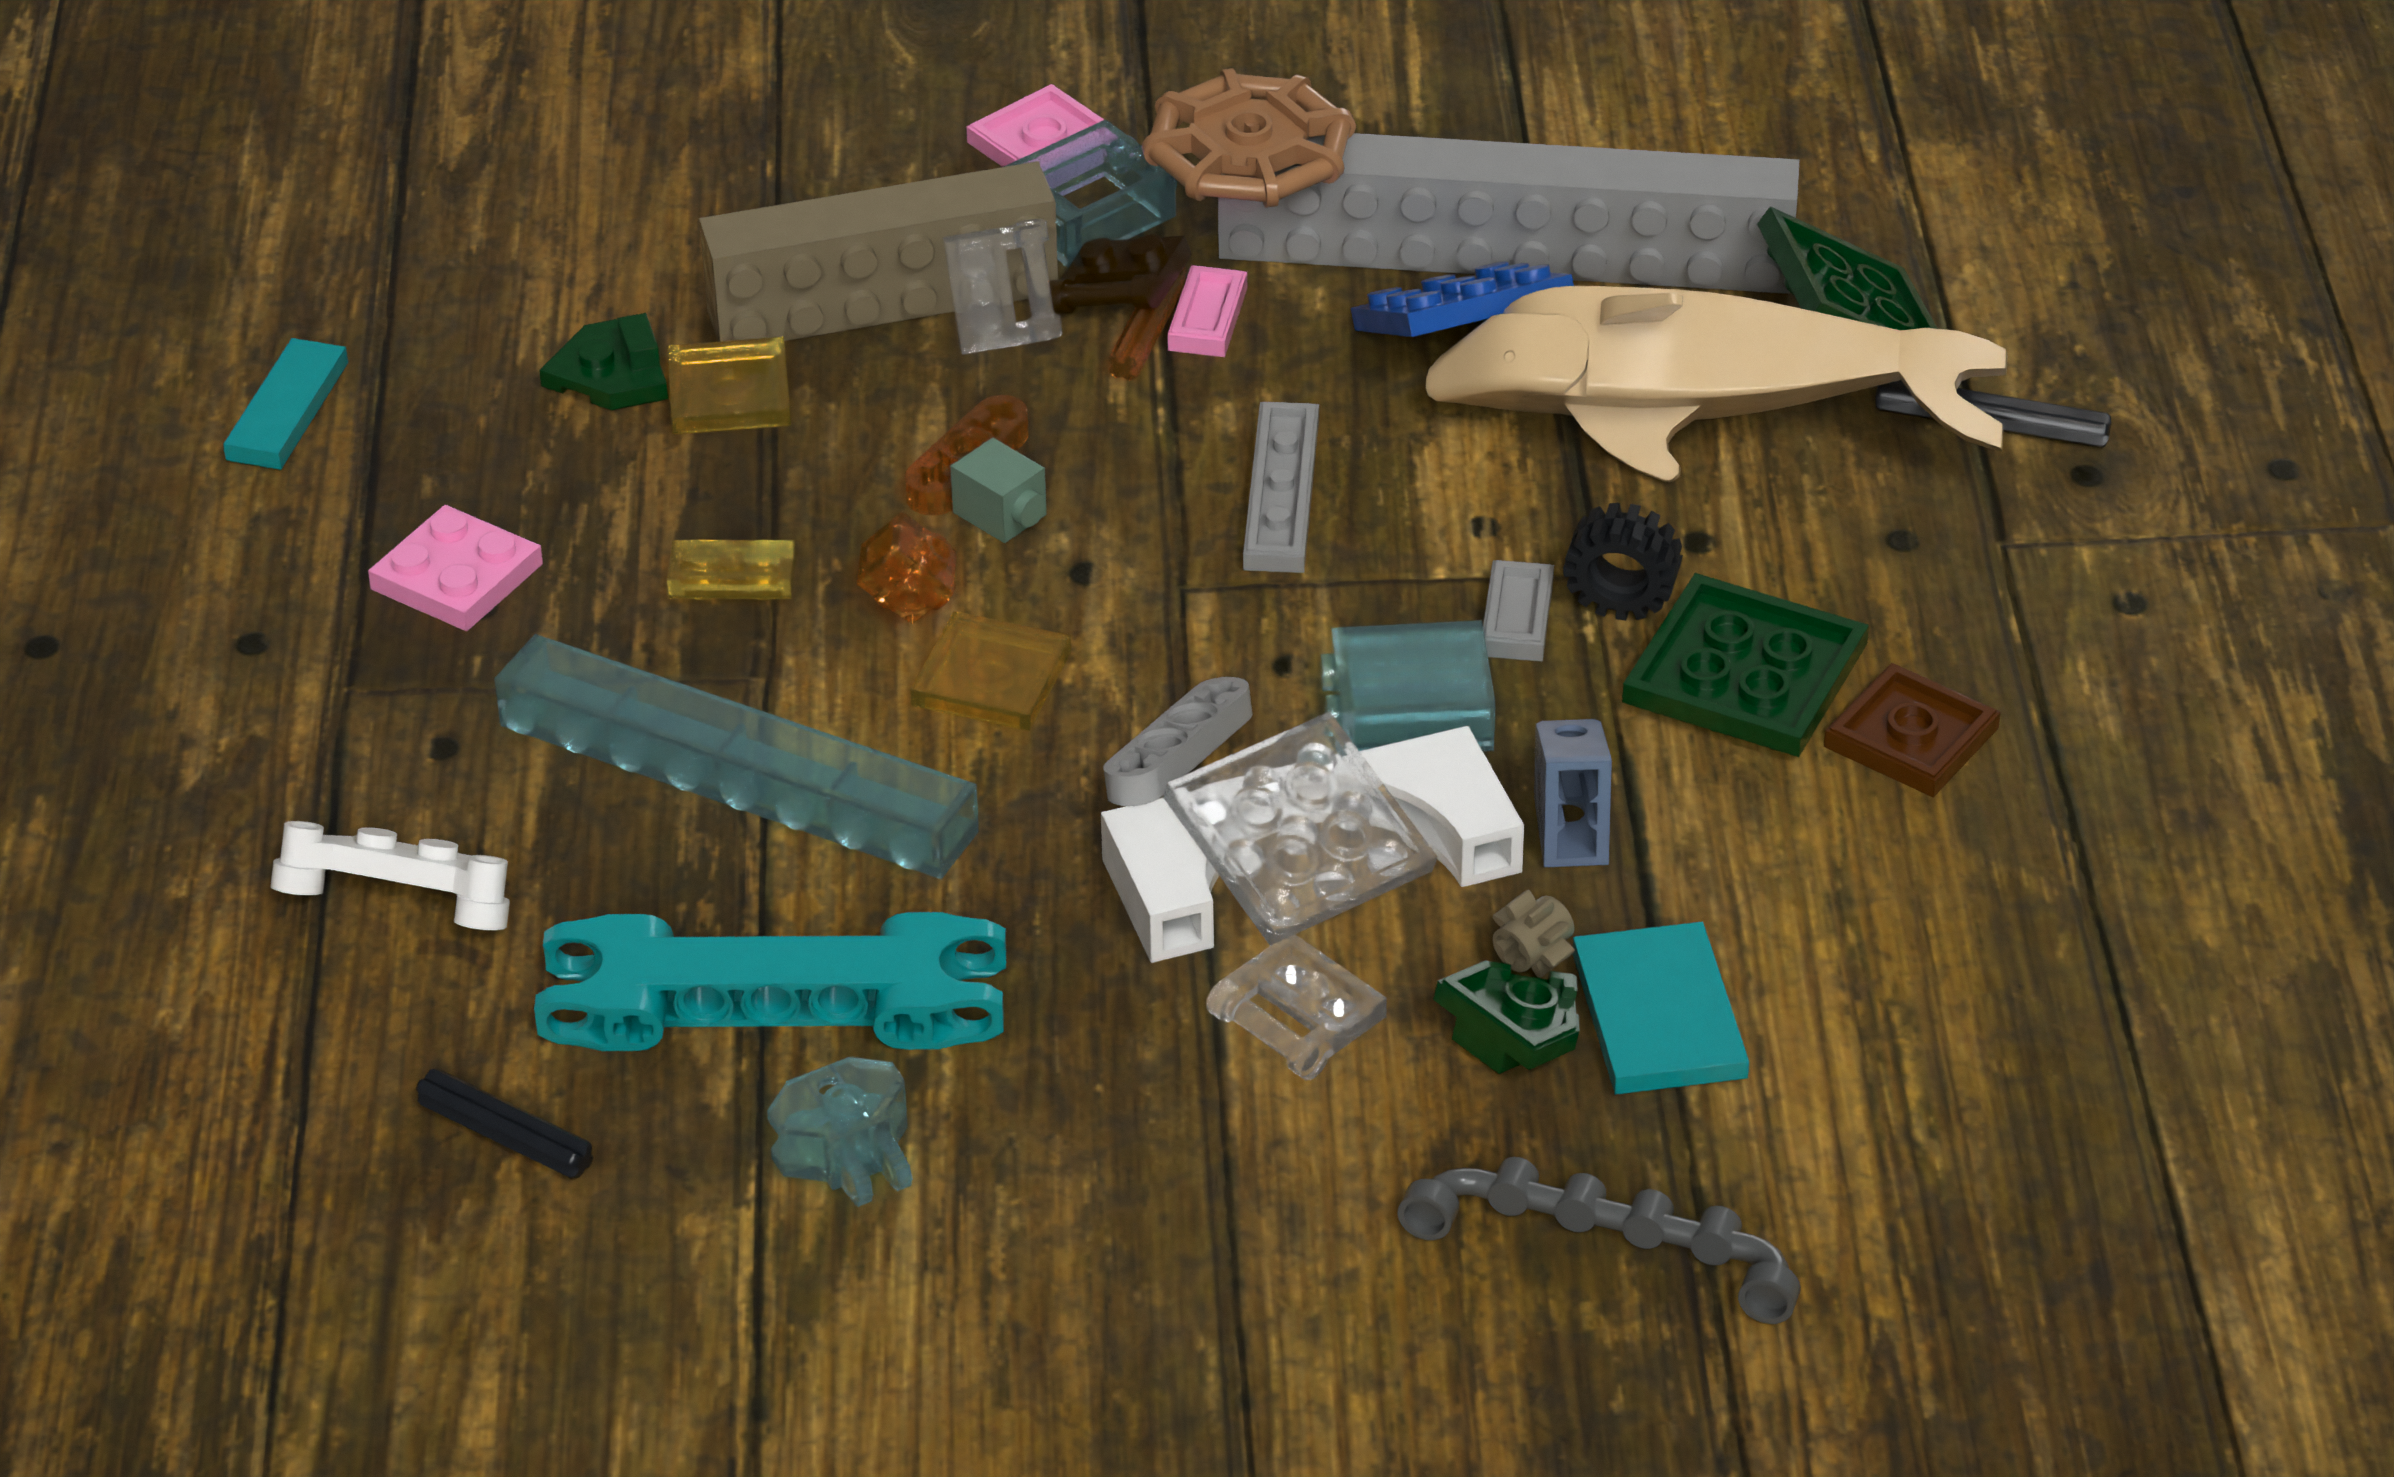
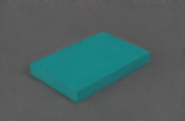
[1573,921,1749,1095]

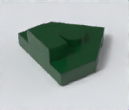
[539,313,668,410]
[1433,960,1580,1074]

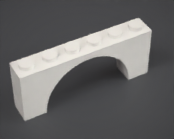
[1101,726,1524,963]

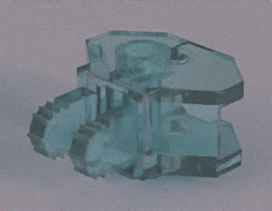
[767,1057,913,1207]

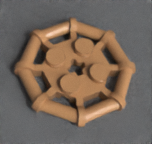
[1142,68,1356,208]

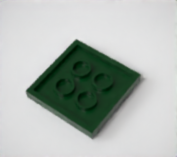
[1757,206,1938,330]
[1622,573,1869,757]

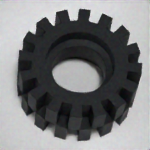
[1563,503,1683,621]

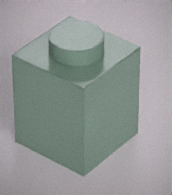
[950,438,1047,543]

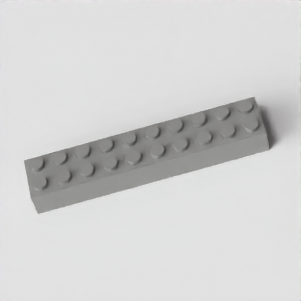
[1218,133,1799,294]

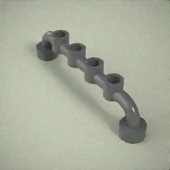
[1397,1157,1801,1324]

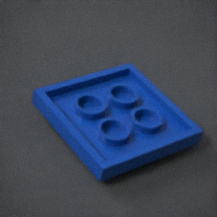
[1351,261,1574,337]

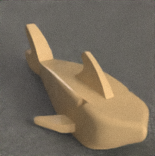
[1425,286,2008,482]

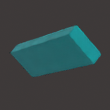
[223,338,348,470]

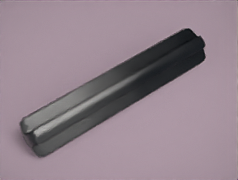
[416,1068,594,1179]

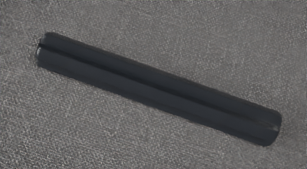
[1875,380,2112,448]

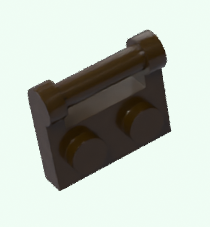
[1045,234,1192,314]

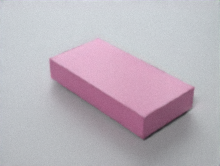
[1168,265,1247,357]

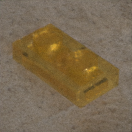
[667,540,796,600]

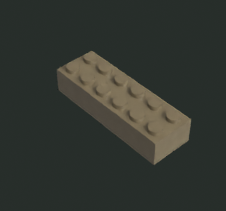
[699,161,1058,352]

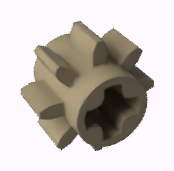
[1493,890,1575,978]

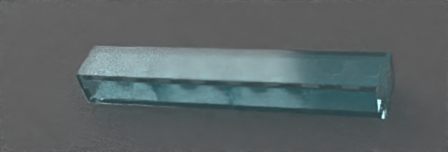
[494,634,979,879]

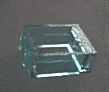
[1004,119,1177,267]

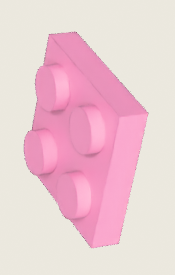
[368,505,543,632]

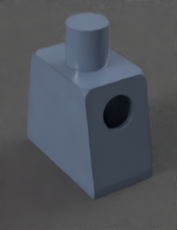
[1534,719,1612,867]

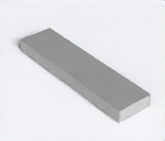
[1243,402,1319,573]

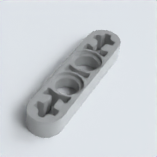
[1103,677,1253,806]

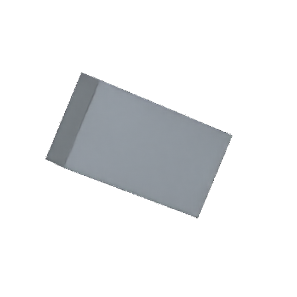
[1481,560,1554,661]

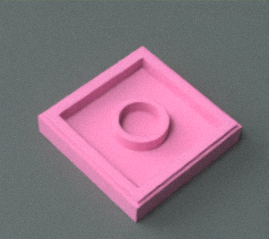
[966,84,1123,185]

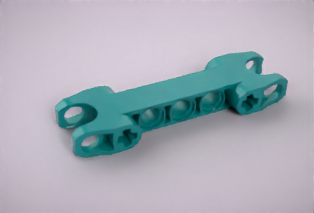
[534,912,1007,1051]

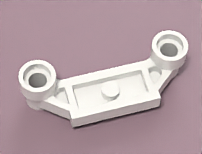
[270,821,510,930]

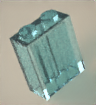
[1320,620,1495,755]

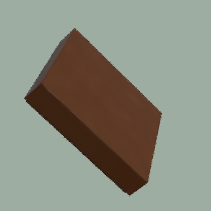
[1824,663,2001,798]

